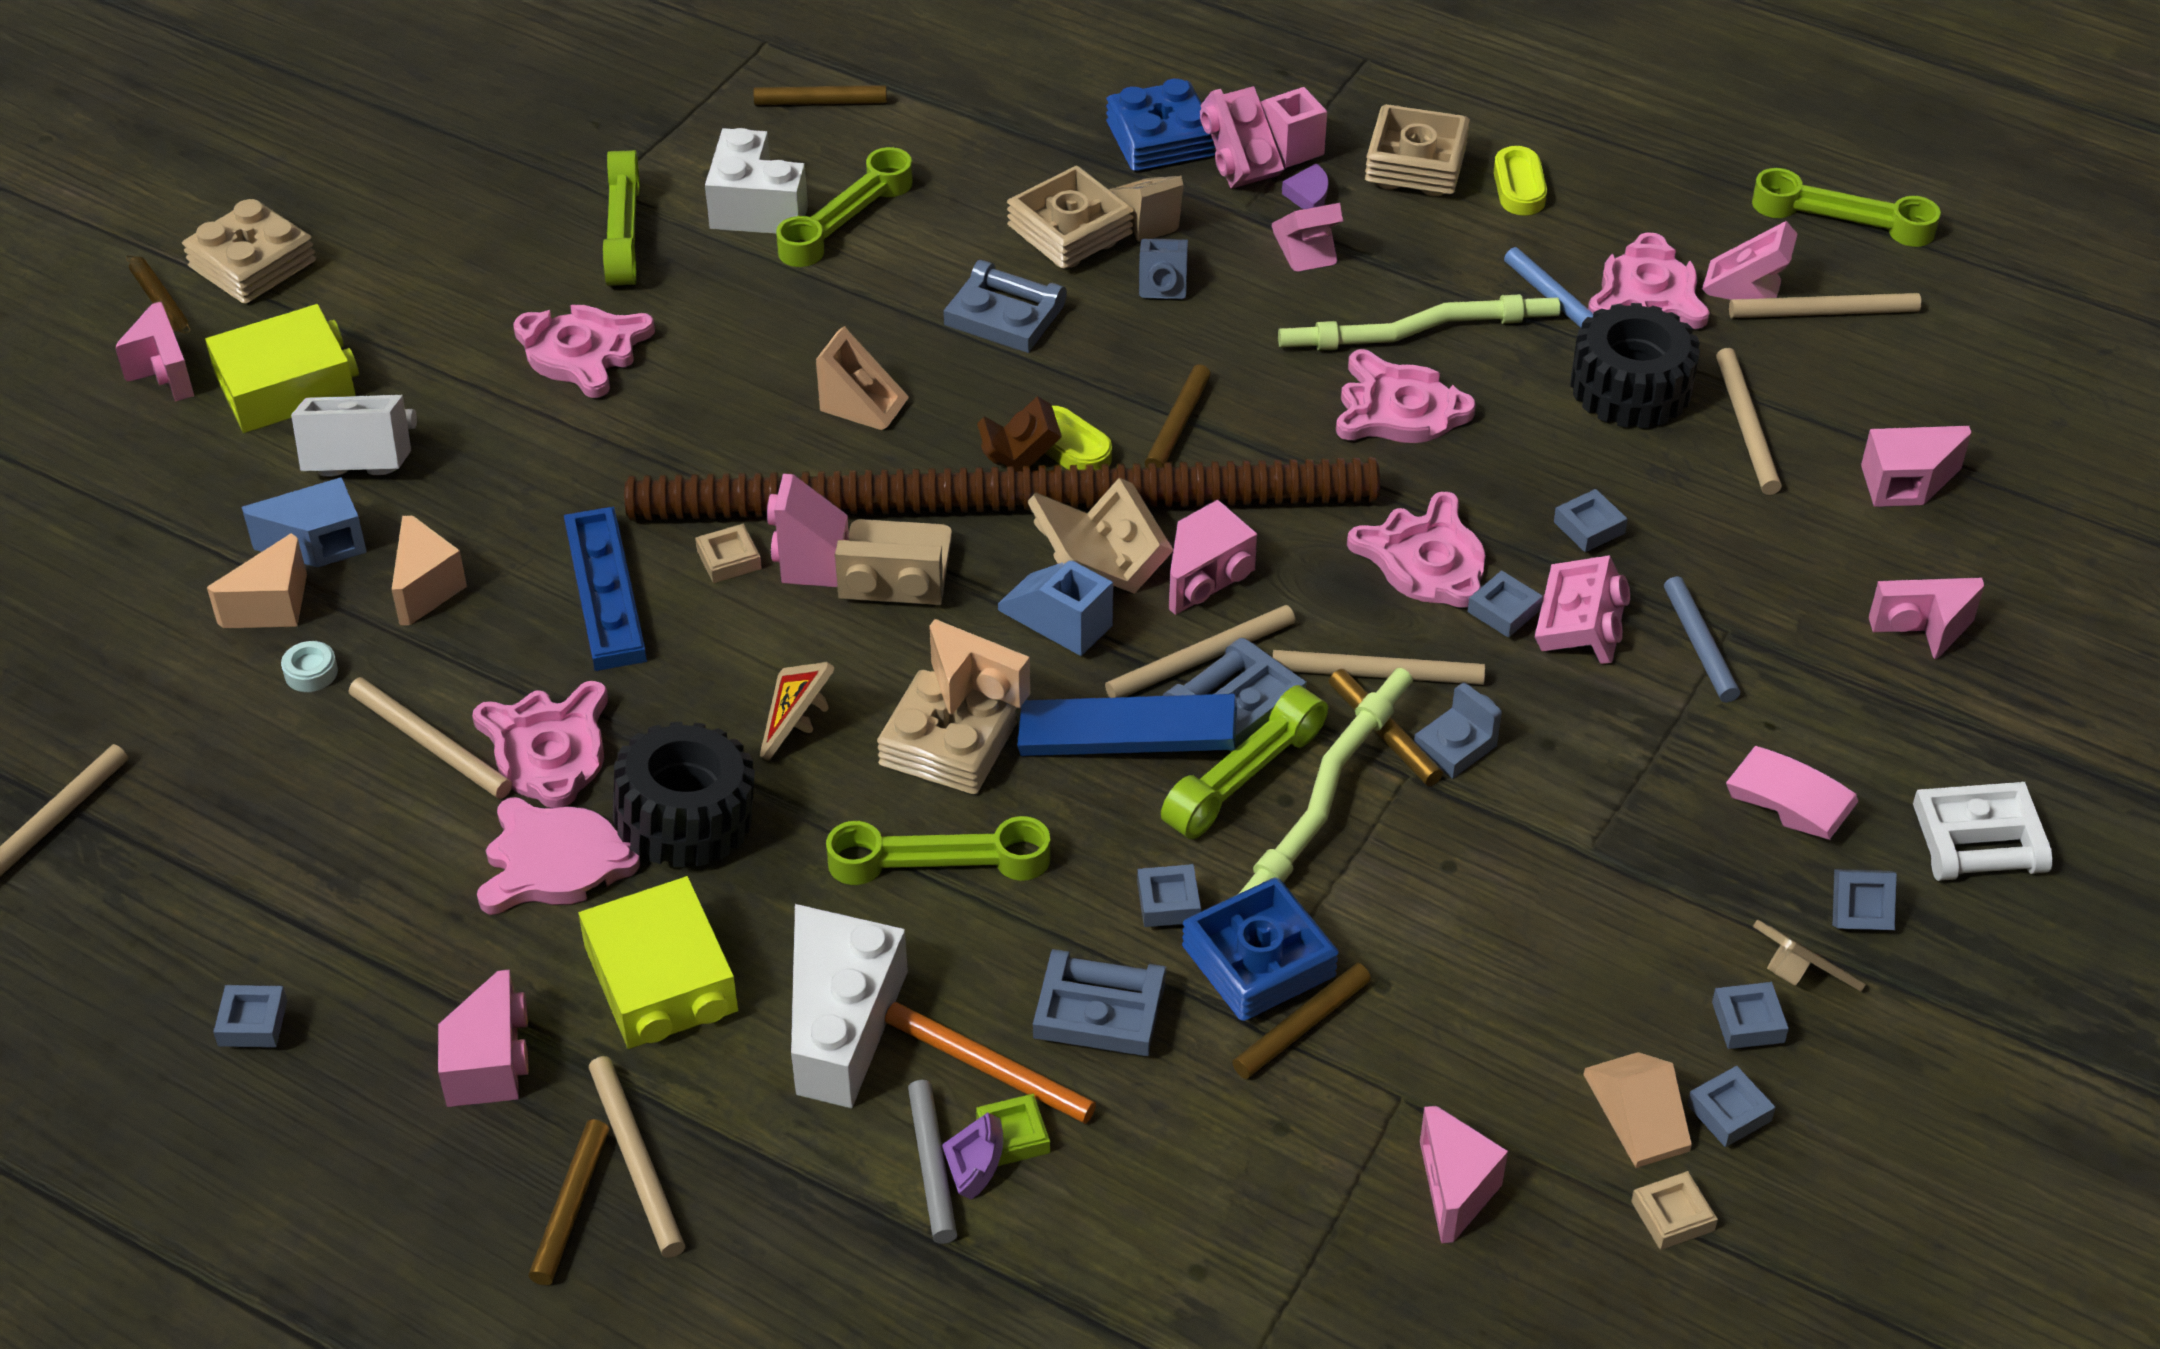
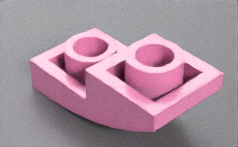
[1726,746,1859,840]

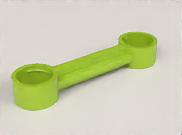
[776,147,913,267]
[603,150,640,286]
[1752,168,1941,247]
[1161,685,1328,840]
[826,816,1050,885]

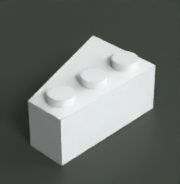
[791,904,908,1108]

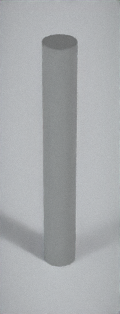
[908,1080,957,1244]

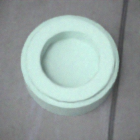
[281,641,338,692]

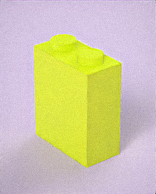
[205,304,359,433]
[578,876,738,1049]

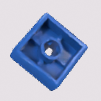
[1106,79,1216,171]
[1182,877,1339,1021]

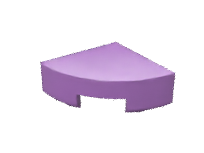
[1282,164,1328,209]
[942,1112,1003,1200]

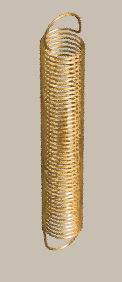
[126,256,190,333]

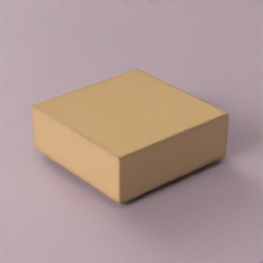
[695,523,762,584]
[1631,1171,1718,1250]

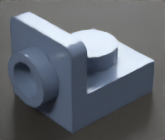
[1139,239,1188,299]
[1414,682,1502,779]

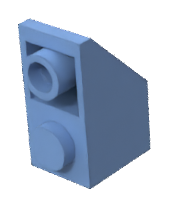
[242,477,367,567]
[998,561,1113,656]

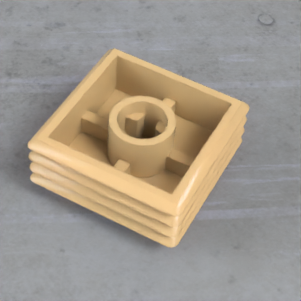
[1365,104,1470,196]
[1007,165,1133,269]
[182,199,316,304]
[877,670,1017,794]

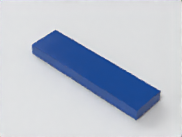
[564,506,647,671]
[1017,694,1237,756]

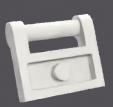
[1913,782,2052,881]

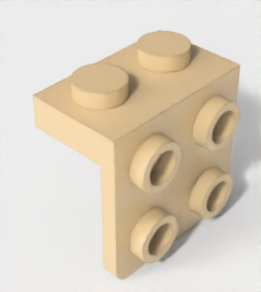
[1028,478,1174,594]
[835,519,952,605]

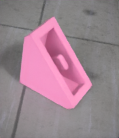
[1420,1106,1508,1243]

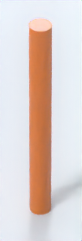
[885,1002,1096,1124]

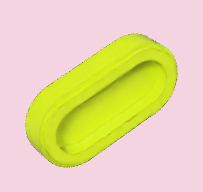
[1494,146,1547,216]
[1045,406,1112,470]

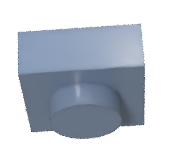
[1554,489,1628,552]
[1467,571,1543,638]
[1137,864,1201,927]
[1832,869,1897,930]
[1712,982,1789,1049]
[213,985,287,1047]
[1687,1066,1776,1147]

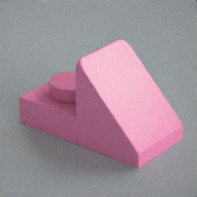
[1272,203,1343,272]
[1702,221,1797,300]
[116,302,194,402]
[1869,578,1984,659]

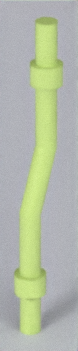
[1278,294,1560,351]
[1239,668,1413,894]

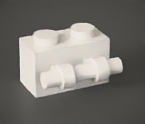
[291,395,417,476]

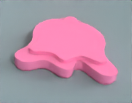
[1588,232,1710,329]
[514,305,655,398]
[1336,349,1476,443]
[1347,492,1485,607]
[472,681,608,808]
[477,797,640,915]

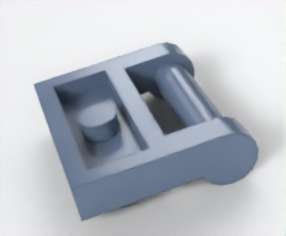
[944,260,1067,353]
[1163,638,1306,752]
[1033,949,1167,1056]

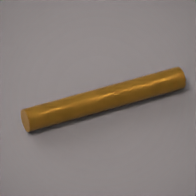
[754,85,887,105]
[1144,364,1211,468]
[1329,669,1443,786]
[1232,963,1371,1079]
[528,1119,609,1285]

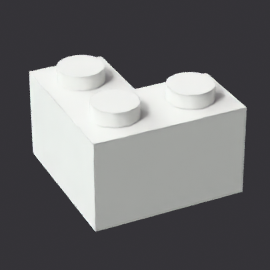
[705,128,808,234]

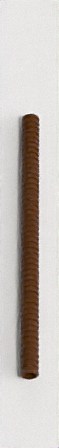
[624,457,1380,521]

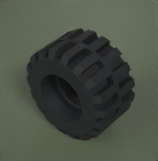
[1570,303,1700,428]
[613,721,755,867]

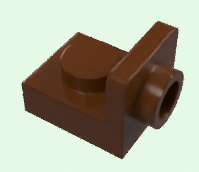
[977,396,1062,471]

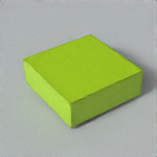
[976,1094,1050,1166]

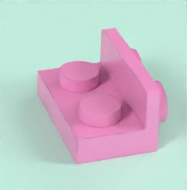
[1200,86,1285,189]
[1535,555,1630,664]

